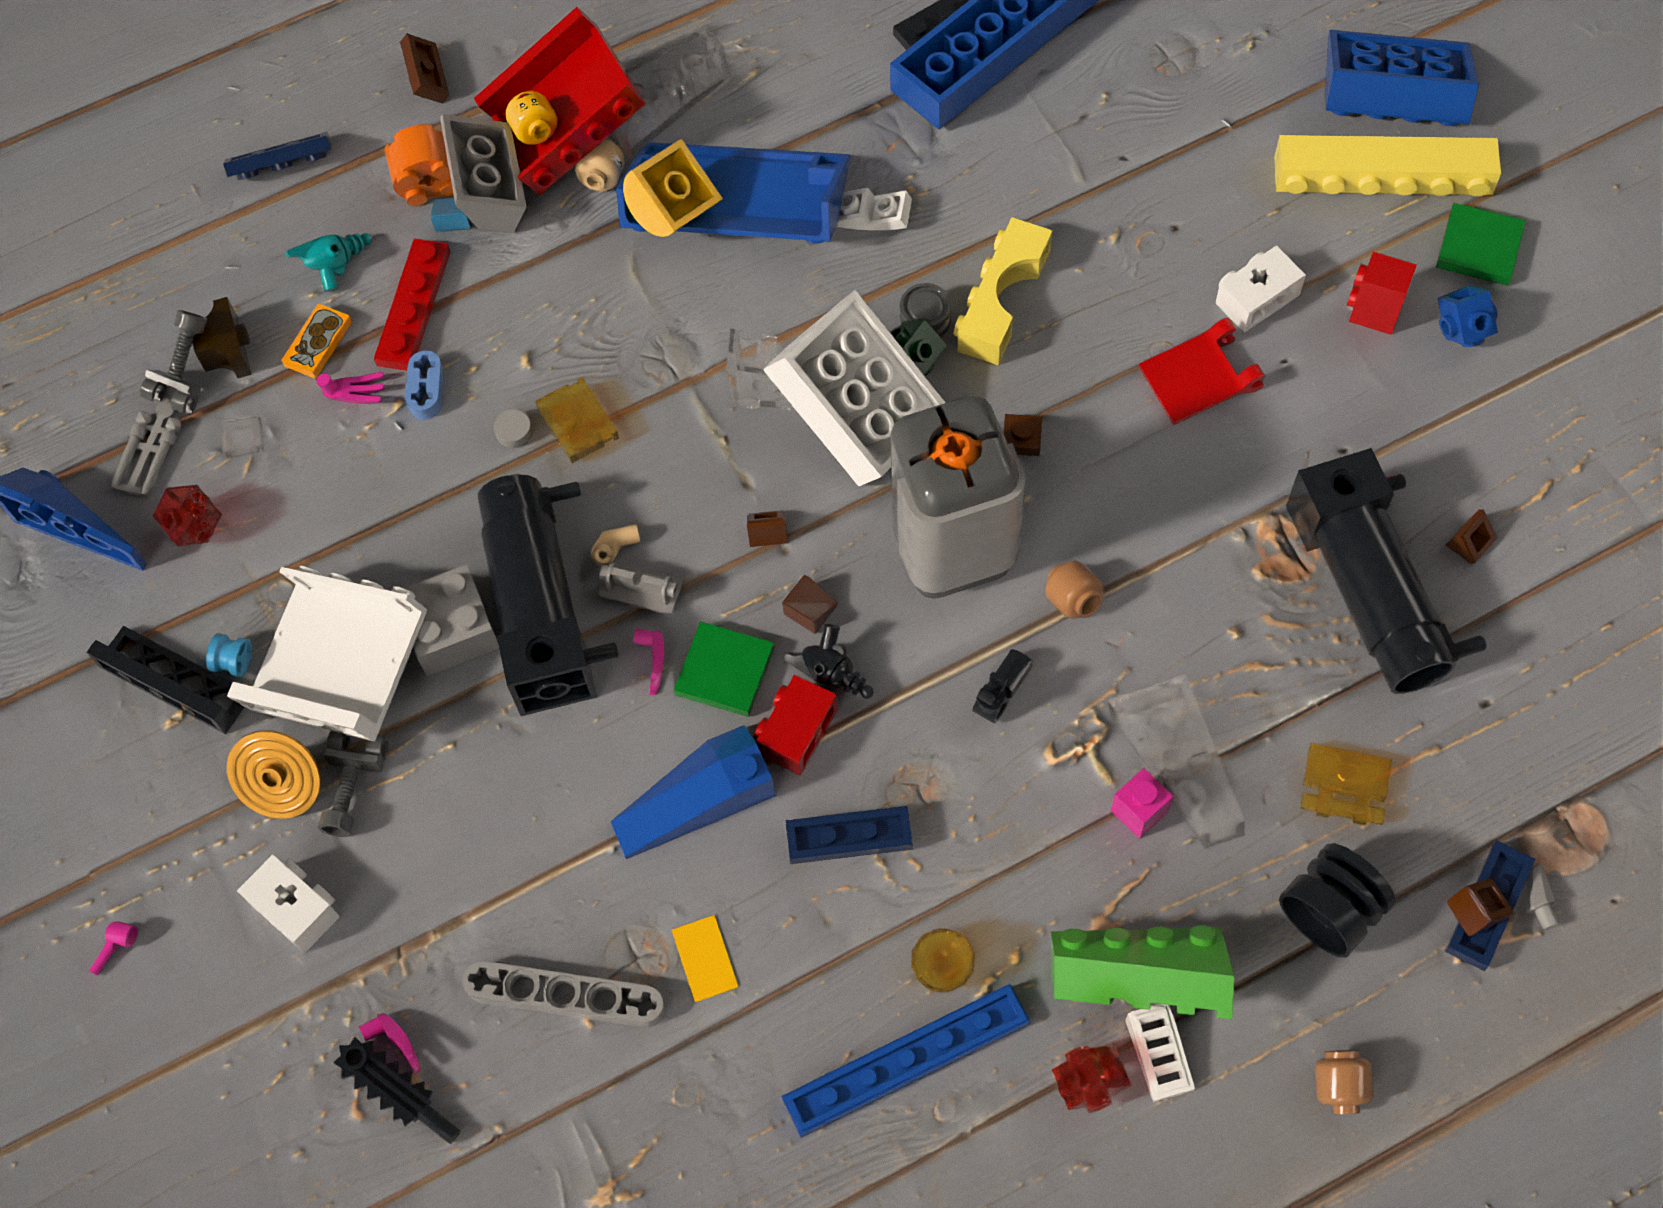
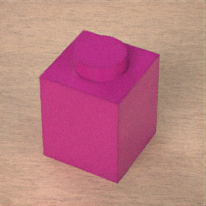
[1111,768,1174,839]

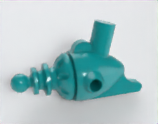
[285,233,372,292]

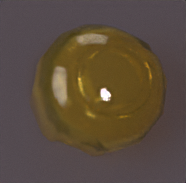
[911,928,975,993]

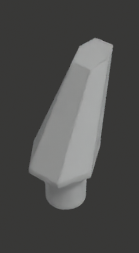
[1526,864,1560,930]

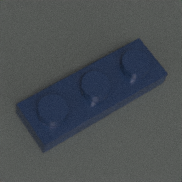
[223,132,332,180]
[785,806,913,864]
[1445,840,1535,971]

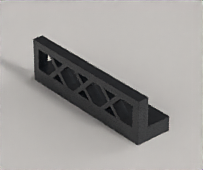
[86,626,245,735]

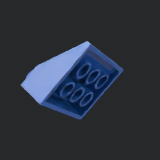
[1325,30,1479,126]

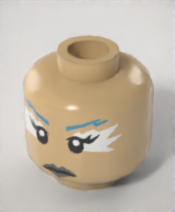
[575,139,625,191]

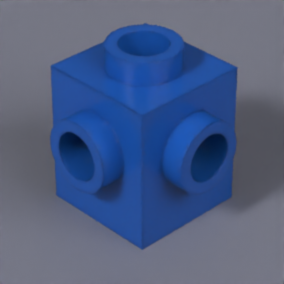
[1437,285,1498,347]

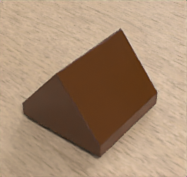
[1445,509,1497,564]
[747,510,788,547]

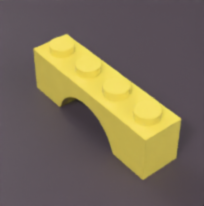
[953,217,1052,366]

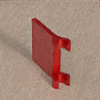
[1139,318,1265,425]

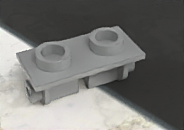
[598,562,683,615]

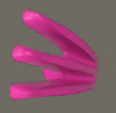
[316,372,385,404]
[633,628,664,695]
[358,1013,421,1075]

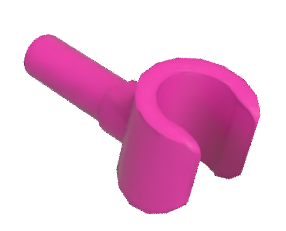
[89,921,138,976]

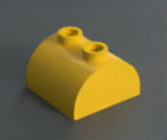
[623,138,723,237]

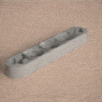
[462,961,665,1028]

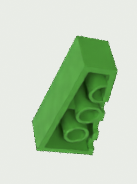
[1051,925,1234,1020]

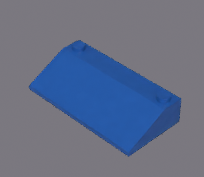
[616,142,850,244]

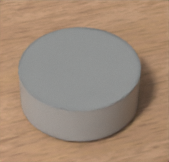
[493,409,532,448]

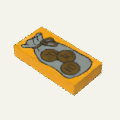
[282,303,352,379]

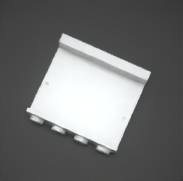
[227,566,427,742]

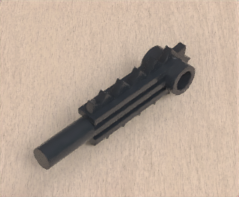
[333,1037,461,1144]

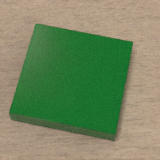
[1435,202,1526,286]
[674,621,775,717]

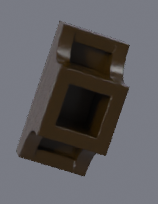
[192,297,252,378]

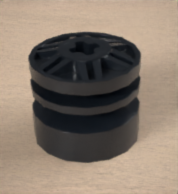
[1279,843,1396,957]

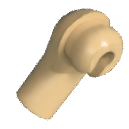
[591,524,641,566]

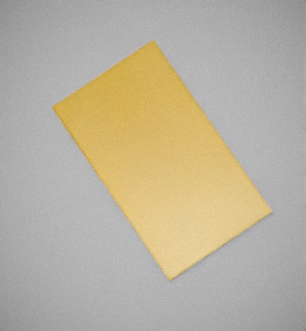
[672,915,738,1002]

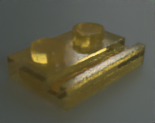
[535,377,619,463]

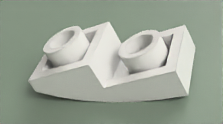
[837,188,912,231]

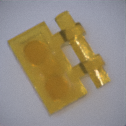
[1300,743,1392,826]

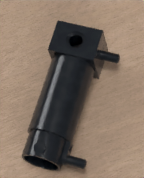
[1286,448,1487,694]
[478,474,619,716]

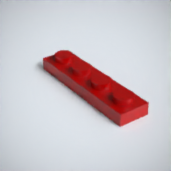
[374,238,451,371]

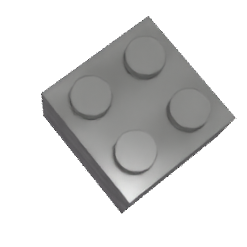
[404,564,499,677]

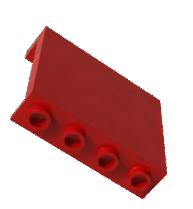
[474,7,646,195]

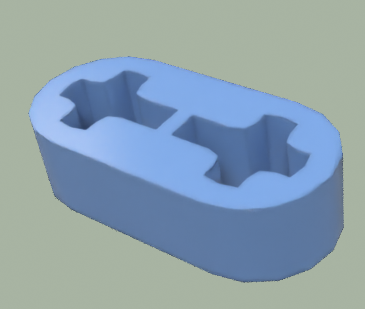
[405,350,444,420]

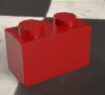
[1346,251,1417,335]
[754,675,838,776]

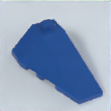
[0,467,147,571]
[611,725,776,859]

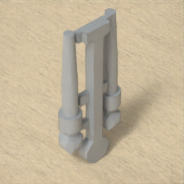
[110,402,182,497]

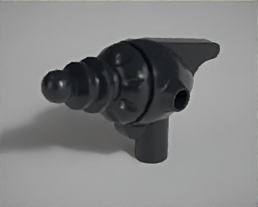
[784,624,874,699]

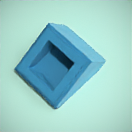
[431,198,471,232]

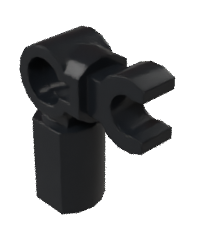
[972,649,1033,724]

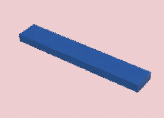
[781,984,1030,1138]

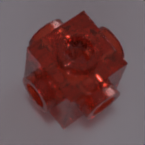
[153,484,222,546]
[1052,1045,1132,1113]

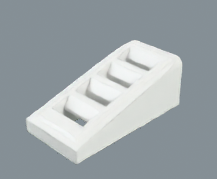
[1125,1004,1195,1103]

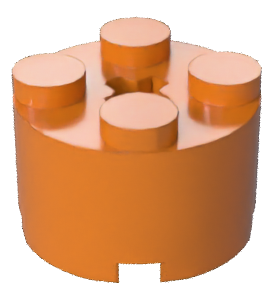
[385,124,454,206]

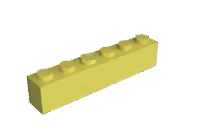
[1274,135,1501,196]

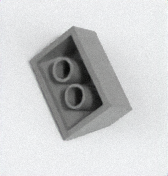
[440,114,527,233]

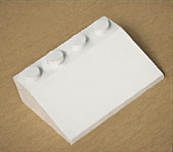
[763,290,945,486]

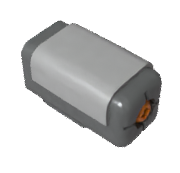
[891,395,1026,599]

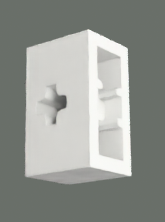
[1216,245,1306,333]
[237,854,340,954]

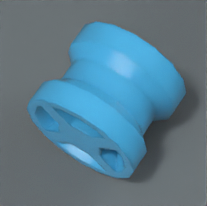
[206,633,252,677]

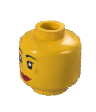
[506,91,557,145]

